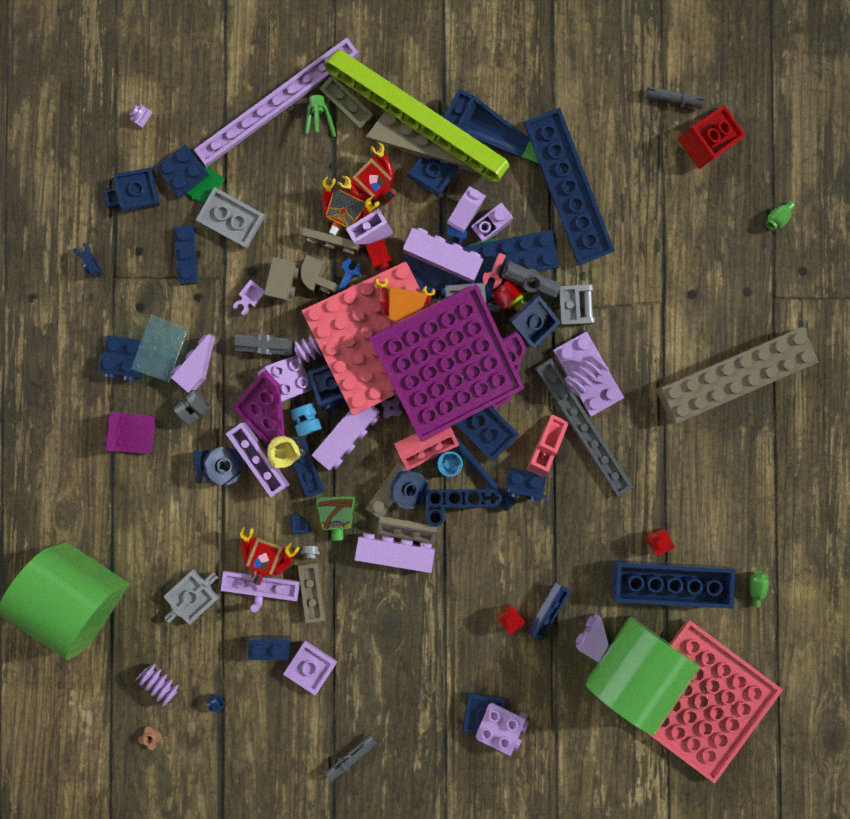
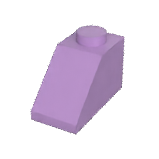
[447,186,486,233]
[346,208,393,245]

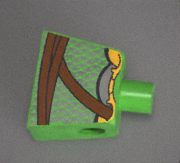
[317,496,355,541]

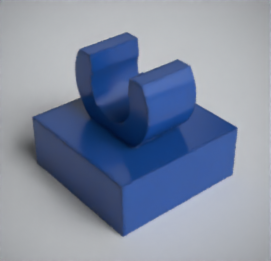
[447,225,469,245]

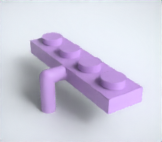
[221,571,300,612]

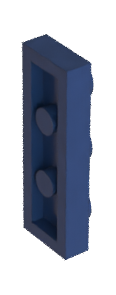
[174,225,199,284]
[293,438,325,498]
[527,582,571,640]

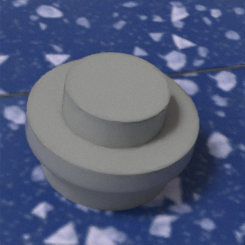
[300,546,320,559]

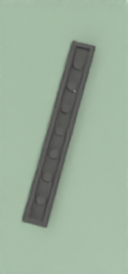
[535,359,633,497]

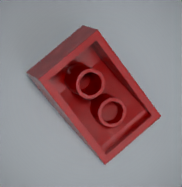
[678,105,746,170]

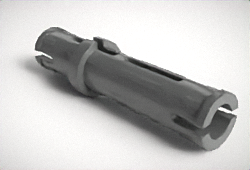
[645,86,705,109]
[325,734,378,782]

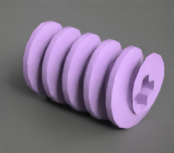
[294,335,323,365]
[565,355,609,397]
[135,663,179,707]

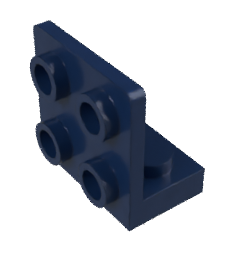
[504,467,547,502]

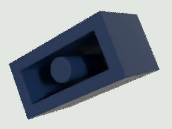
[248,635,291,660]

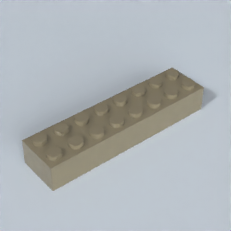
[656,327,819,424]

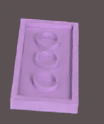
[553,331,624,417]

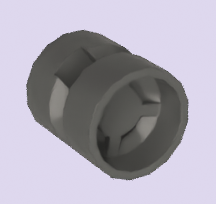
[173,390,211,426]

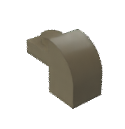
[301,255,338,294]

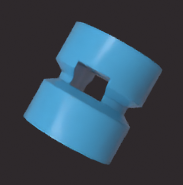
[290,403,322,437]
[437,451,463,477]

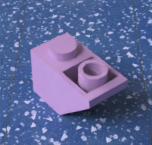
[471,202,513,242]
[576,613,609,662]

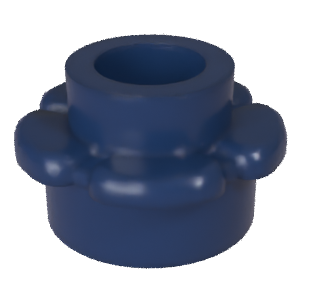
[207,694,224,713]

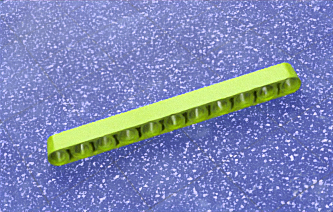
[324,49,509,182]

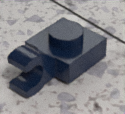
[73,243,104,277]
[193,450,211,483]

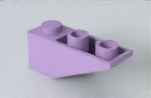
[171,334,215,393]

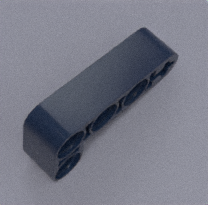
[426,488,503,527]

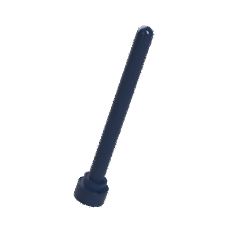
[455,436,517,512]

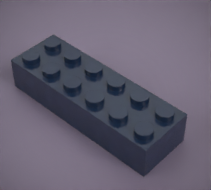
[611,560,735,609]

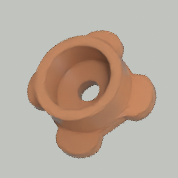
[138,726,162,750]

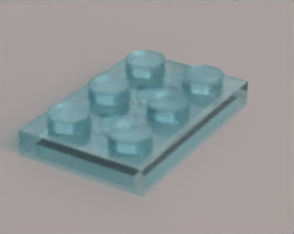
[131,314,188,382]

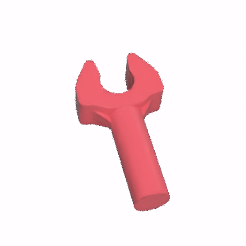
[482,253,506,290]

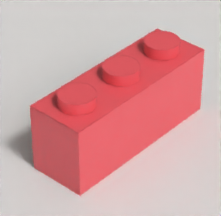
[394,427,459,470]

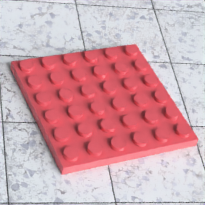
[302,261,421,416]
[647,619,783,784]

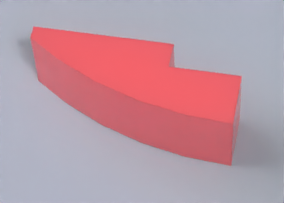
[526,414,569,478]

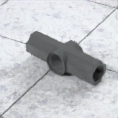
[502,261,561,299]
[234,334,294,356]

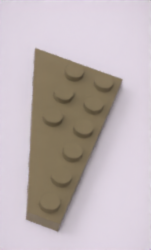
[365,111,480,174]

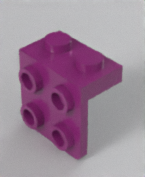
[104,412,155,454]

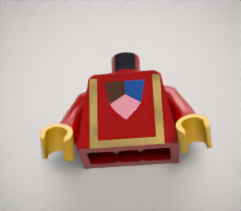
[337,142,396,204]
[240,527,300,586]

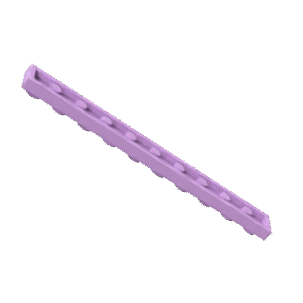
[194,38,359,167]

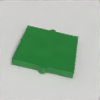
[187,164,225,204]

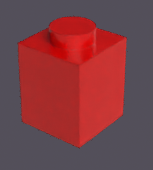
[365,239,392,271]
[491,280,524,310]
[644,528,675,556]
[497,604,526,635]

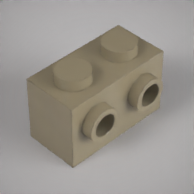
[264,257,300,302]

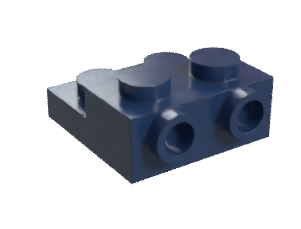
[509,294,561,349]
[99,335,147,381]
[308,365,347,412]

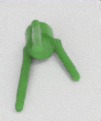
[305,95,336,137]

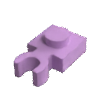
[233,280,265,315]

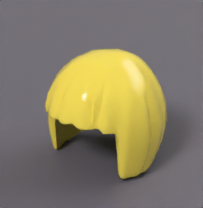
[267,436,301,469]

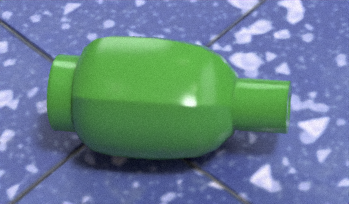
[766,201,796,231]
[749,571,769,607]

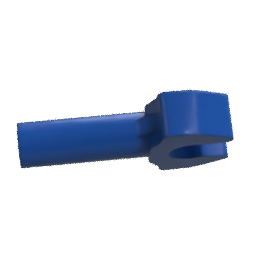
[336,258,361,293]

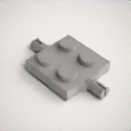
[164,570,219,625]

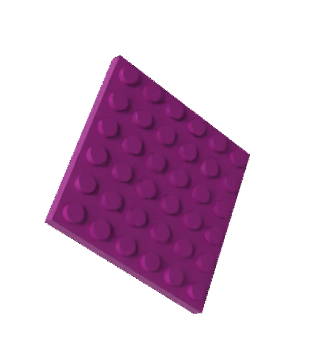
[369,283,524,441]

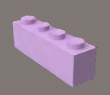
[403,228,483,283]
[312,406,380,470]
[226,422,290,497]
[355,533,435,573]

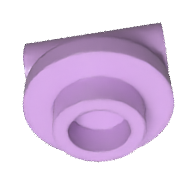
[129,104,152,128]

